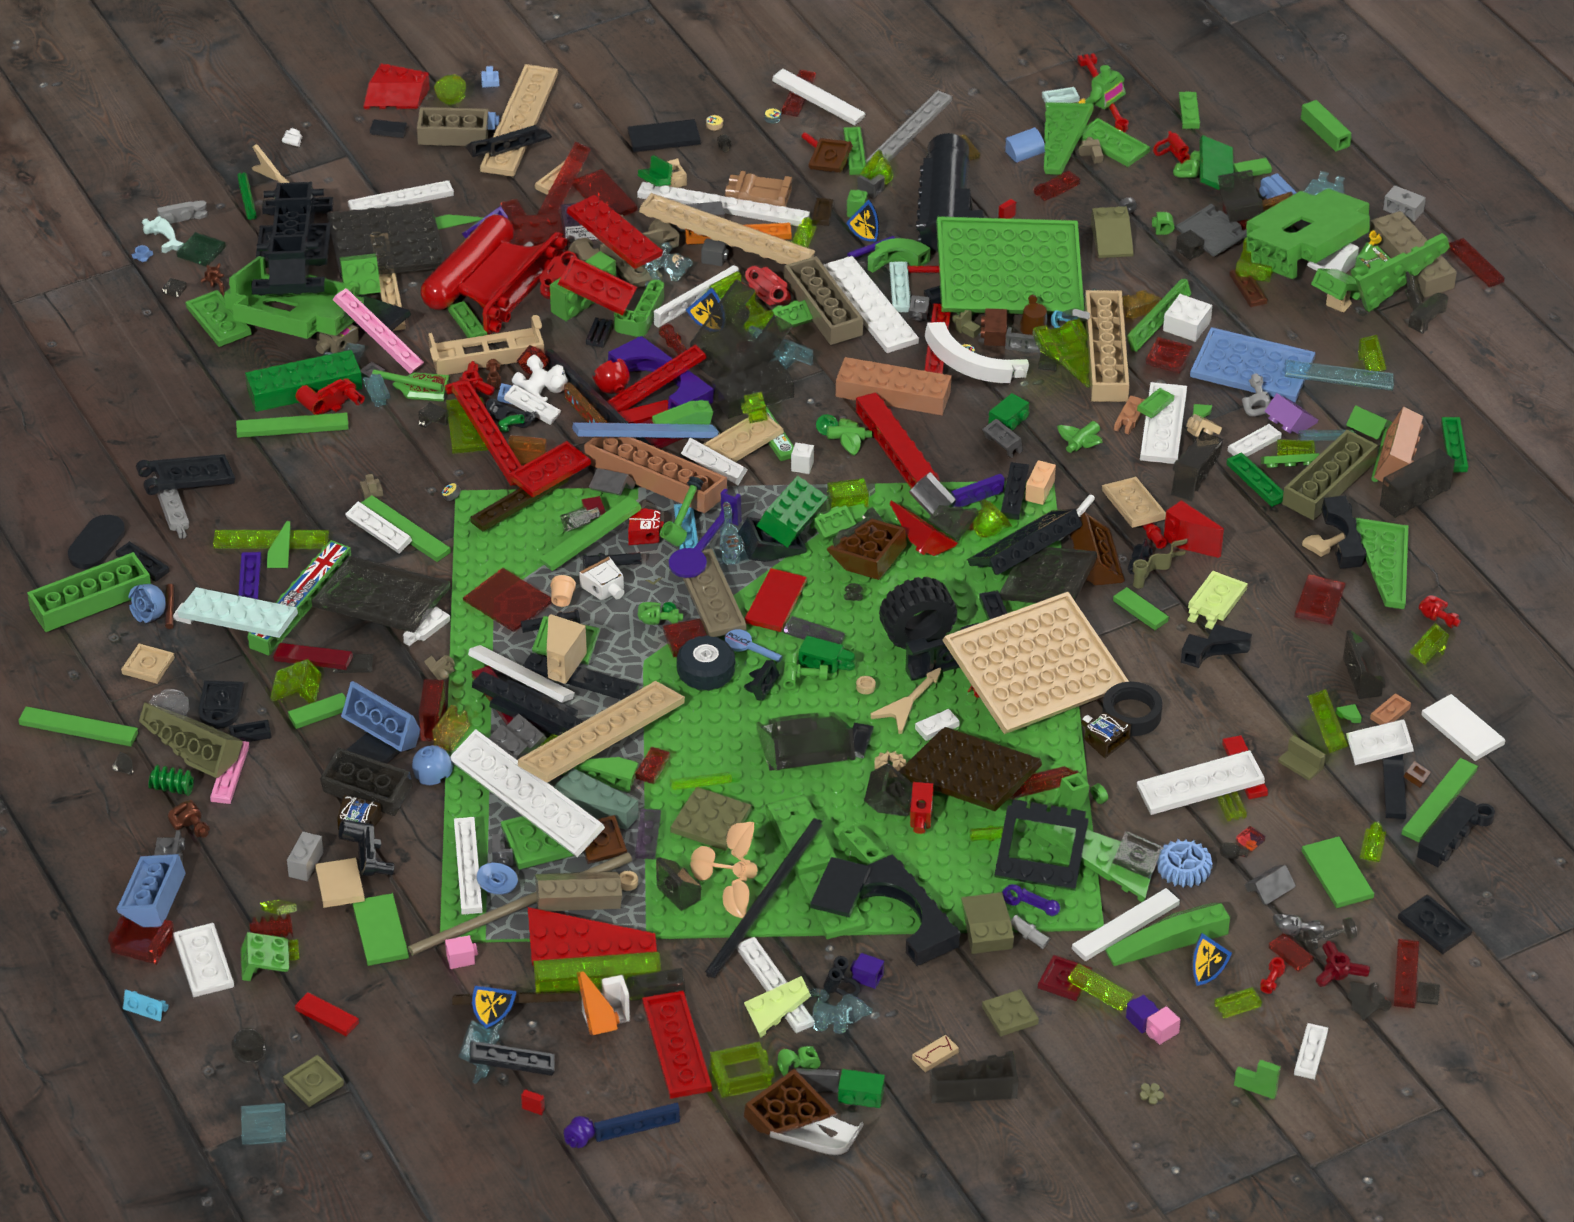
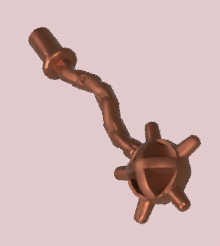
[201,263,225,297]

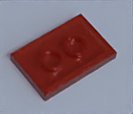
[1295,575,1346,626]

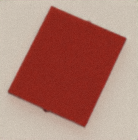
[463,568,552,632]

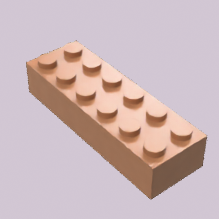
[836,357,951,415]

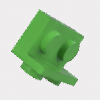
[769,300,813,331]
[810,505,857,541]

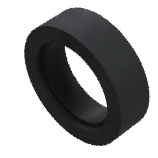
[1102,681,1163,736]

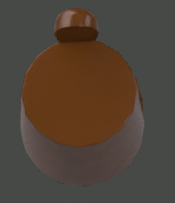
[1020,294,1048,336]

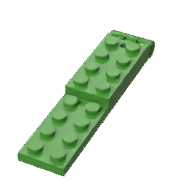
[765,795,866,939]

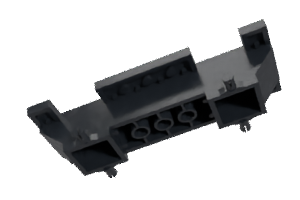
[252,182,334,296]

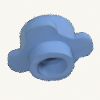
[132,245,153,262]

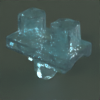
[363,374,390,407]

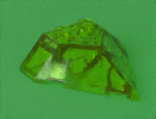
[1032,318,1090,388]

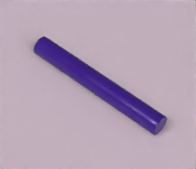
[847,236,895,258]

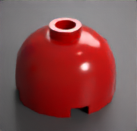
[592,359,630,394]

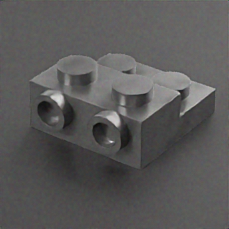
[488,714,547,760]

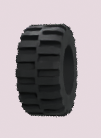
[879,577,957,649]

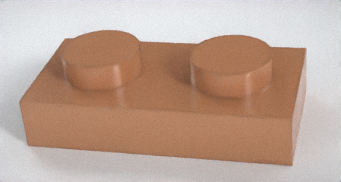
[1370,693,1411,725]

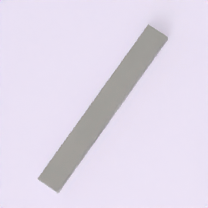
[866,91,952,171]

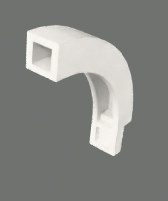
[925,322,1029,383]

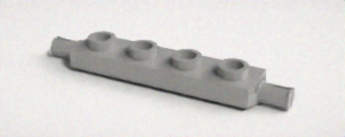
[153,476,189,539]

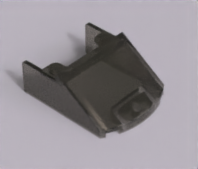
[690,280,793,383]
[756,712,856,771]

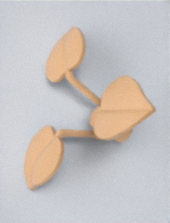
[690,822,757,918]

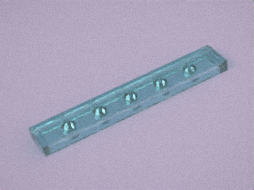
[1284,360,1394,391]

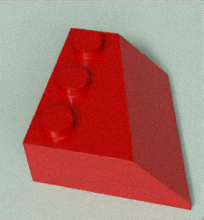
[364,63,430,109]

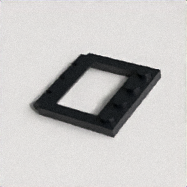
[994,799,1089,891]

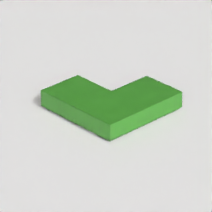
[1234,1060,1281,1099]

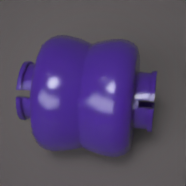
[563,1116,595,1148]

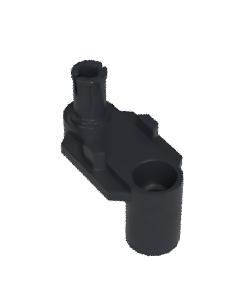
[338,819,394,876]

